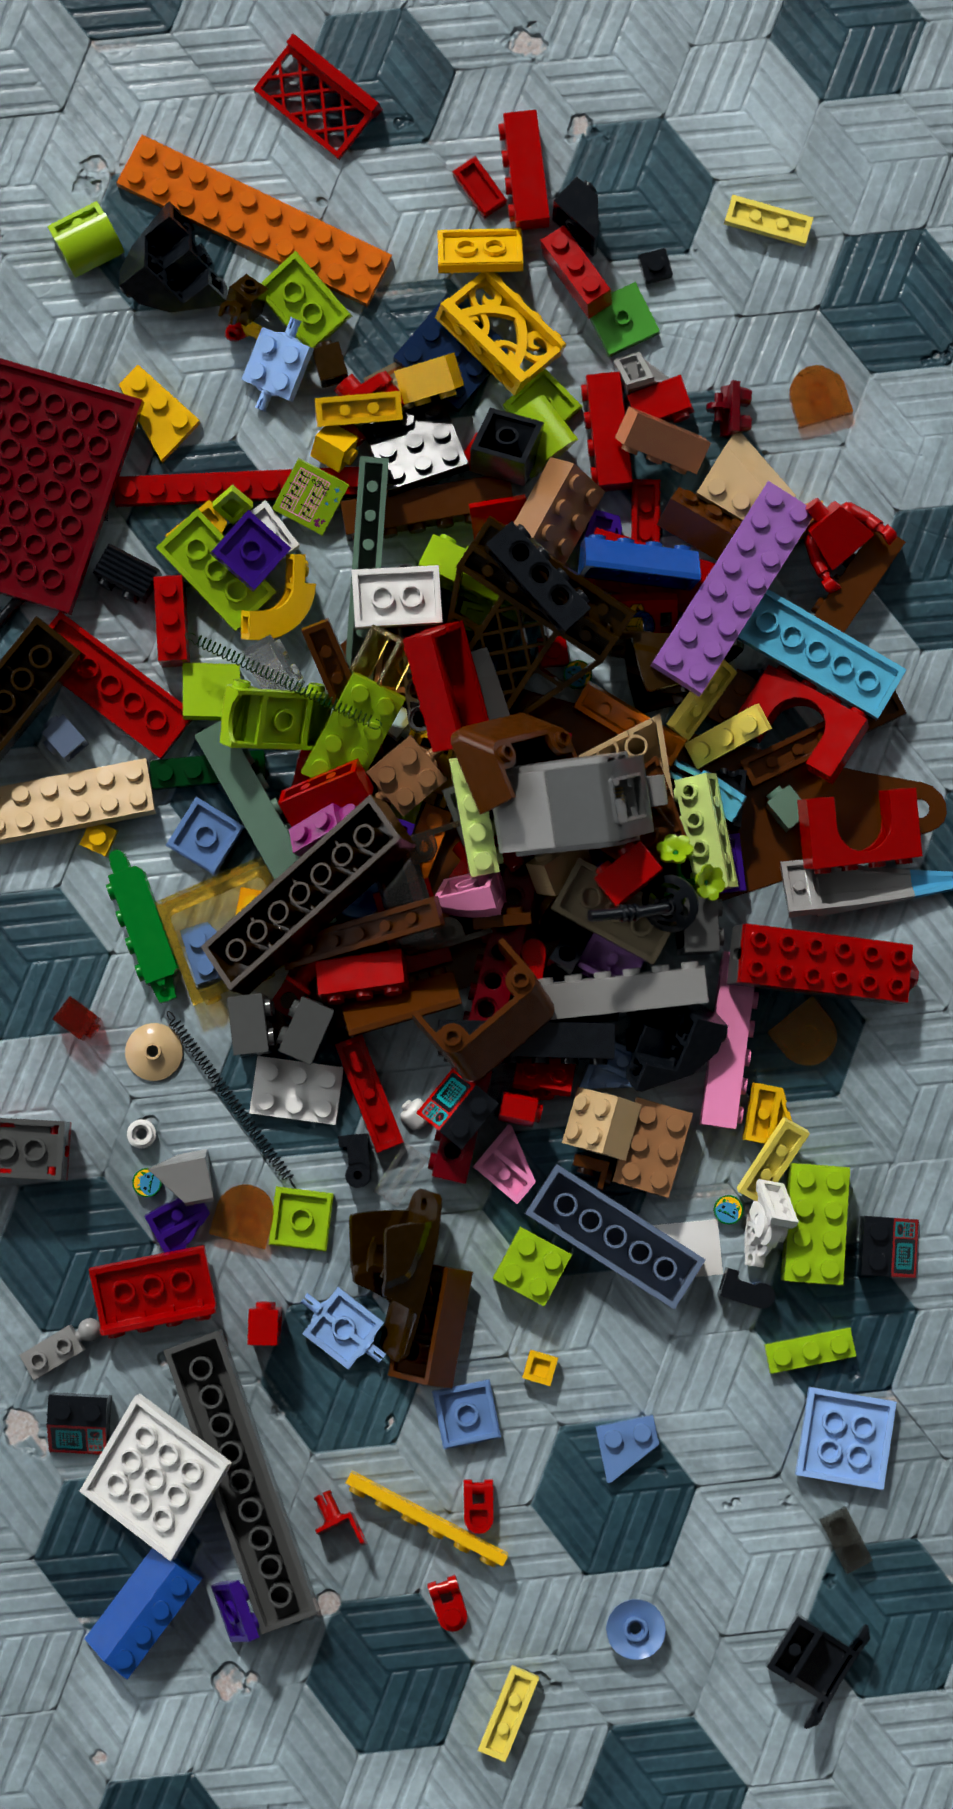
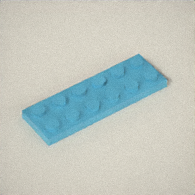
[737,589,907,720]

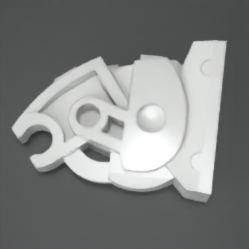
[744,1179,799,1268]

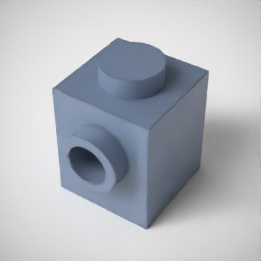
[41,714,89,762]

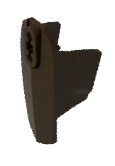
[349,1188,442,1363]

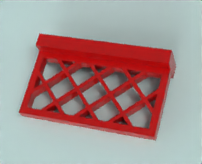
[253,33,383,160]

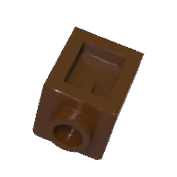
[572,1153,613,1191]

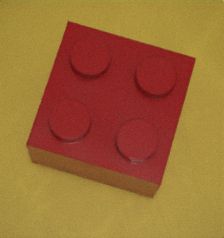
[594,841,663,908]

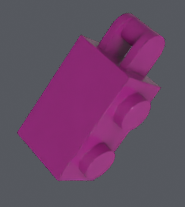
[289,803,357,857]

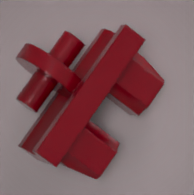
[706,380,752,438]

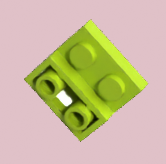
[47,201,125,278]
[515,395,578,478]

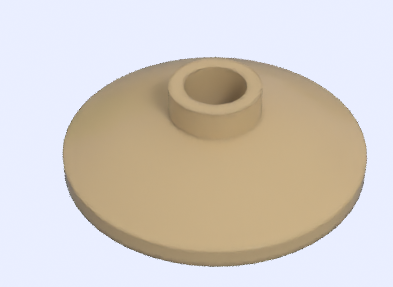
[125,1023,183,1081]

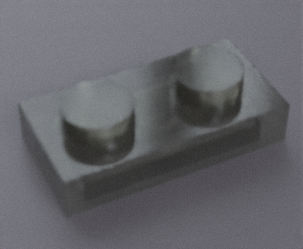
[819,1506,873,1574]

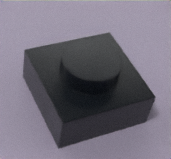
[638,248,673,285]

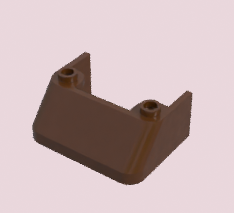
[451,713,578,815]
[412,938,554,1082]

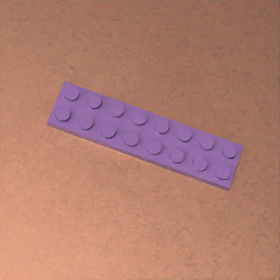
[650,481,812,697]

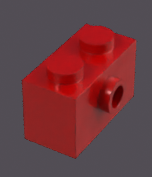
[627,374,695,423]

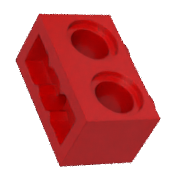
[247,1301,282,1346]

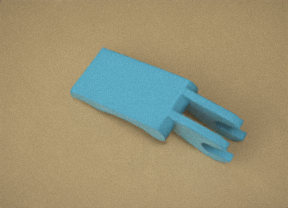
[670,760,747,823]

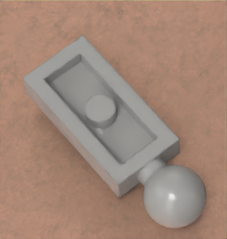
[19,1318,100,1380]

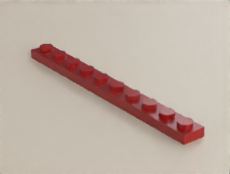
[115,466,387,507]

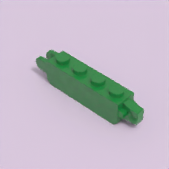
[106,849,180,1004]

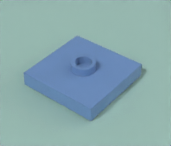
[166,797,245,876]
[432,1379,501,1449]

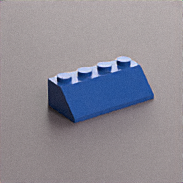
[578,534,701,591]
[84,1548,203,1680]

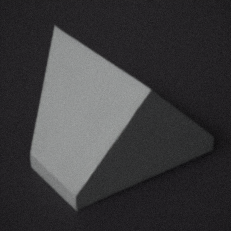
[613,351,670,401]
[148,1149,214,1206]

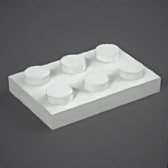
[351,565,442,629]
[249,1056,344,1125]

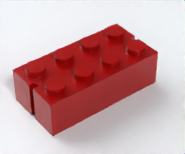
[402,620,489,752]

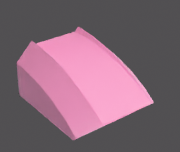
[435,872,507,918]

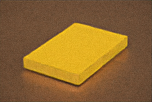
[438,228,523,273]

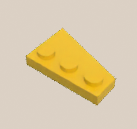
[119,365,201,464]

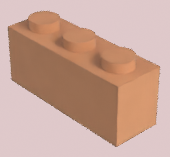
[615,406,711,475]

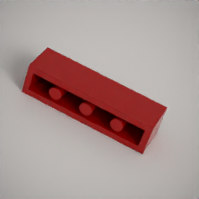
[498,109,550,230]
[580,371,633,492]

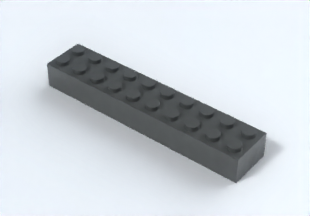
[163,1329,320,1635]

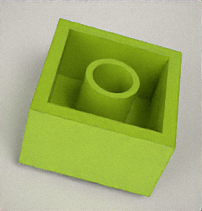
[492,1226,572,1307]

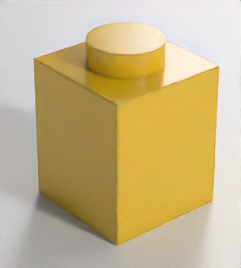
[310,425,359,473]

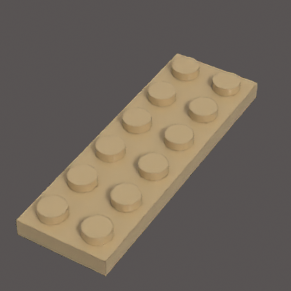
[0,758,156,845]

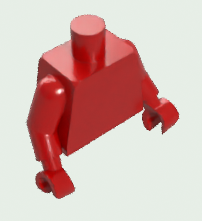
[804,498,897,593]

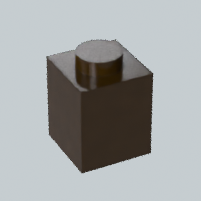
[312,340,348,389]

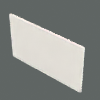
[631,1219,723,1283]

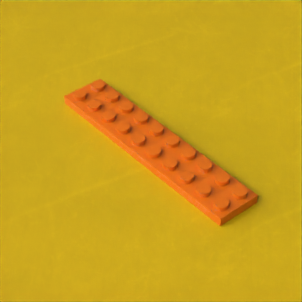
[116,135,392,307]

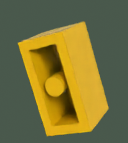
[394,353,464,407]

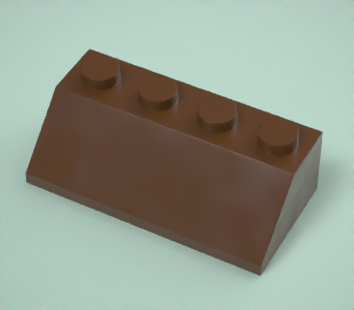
[341,968,462,1037]
[388,1264,473,1388]

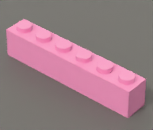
[699,951,759,1130]

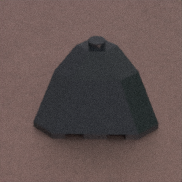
[119,201,227,313]
[626,1004,728,1092]

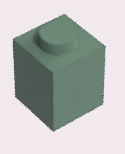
[764,785,801,833]

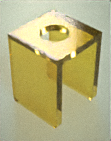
[350,624,409,691]

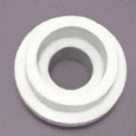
[127,1119,156,1149]

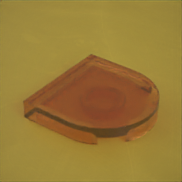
[789,365,853,429]
[767,996,837,1066]
[209,1184,274,1249]

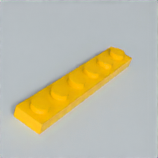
[346,1470,508,1568]

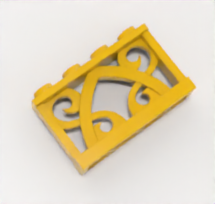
[435,272,566,396]

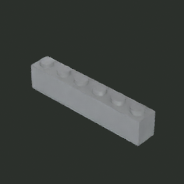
[538,961,709,1020]

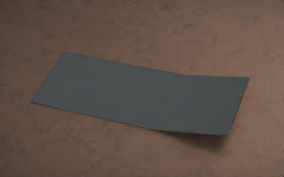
[471,647,510,720]

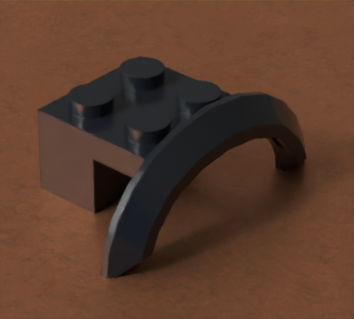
[766,1613,870,1729]

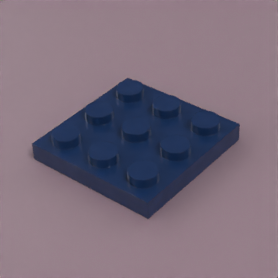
[393,294,510,413]

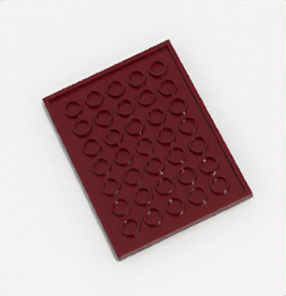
[0,358,144,615]

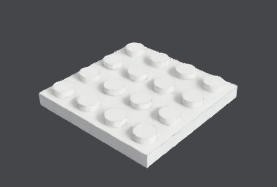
[79,1394,232,1561]

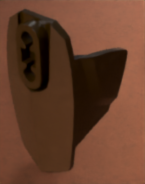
[608,630,744,713]

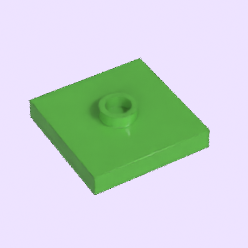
[589,282,660,357]

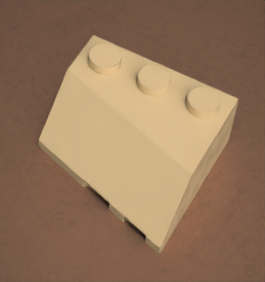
[696,433,796,521]
[579,713,674,799]

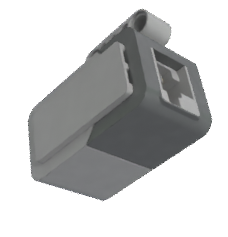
[493,751,668,857]

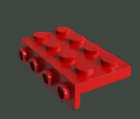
[89,1245,217,1338]

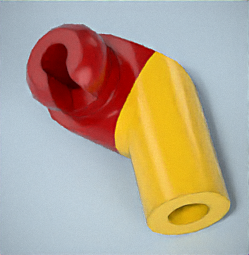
[225,321,263,342]

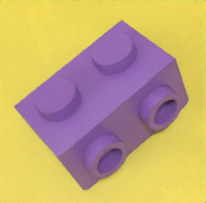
[577,933,644,978]

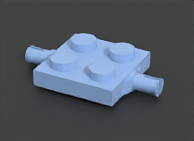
[241,317,314,412]
[300,1287,387,1370]

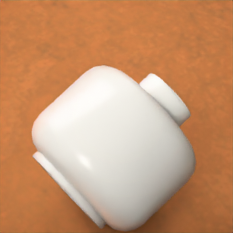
[400,1098,428,1130]

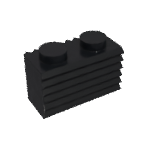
[93,543,162,604]

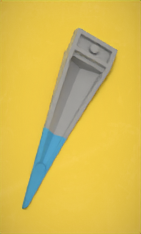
[780,860,953,917]

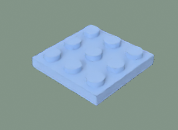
[795,1386,897,1490]

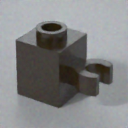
[218,274,268,327]

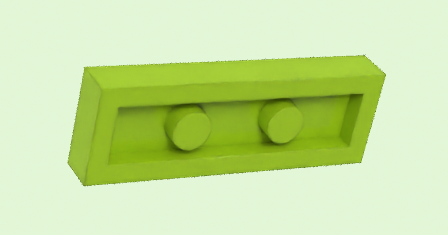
[764,1327,856,1374]

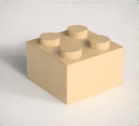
[562,1087,642,1161]

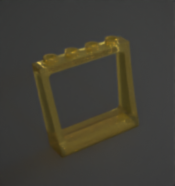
[156,856,284,1006]

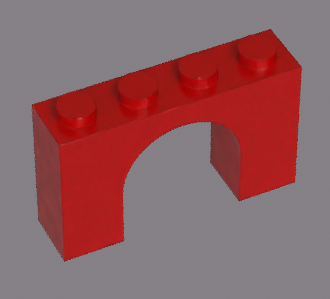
[737,665,869,785]
[797,788,923,874]

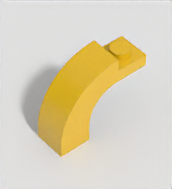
[241,554,316,640]

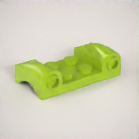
[219,679,333,750]

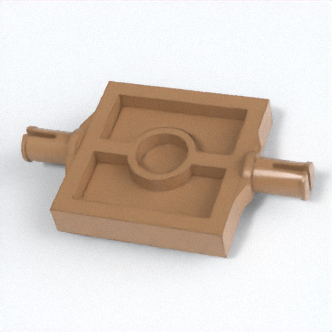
[366,735,448,816]

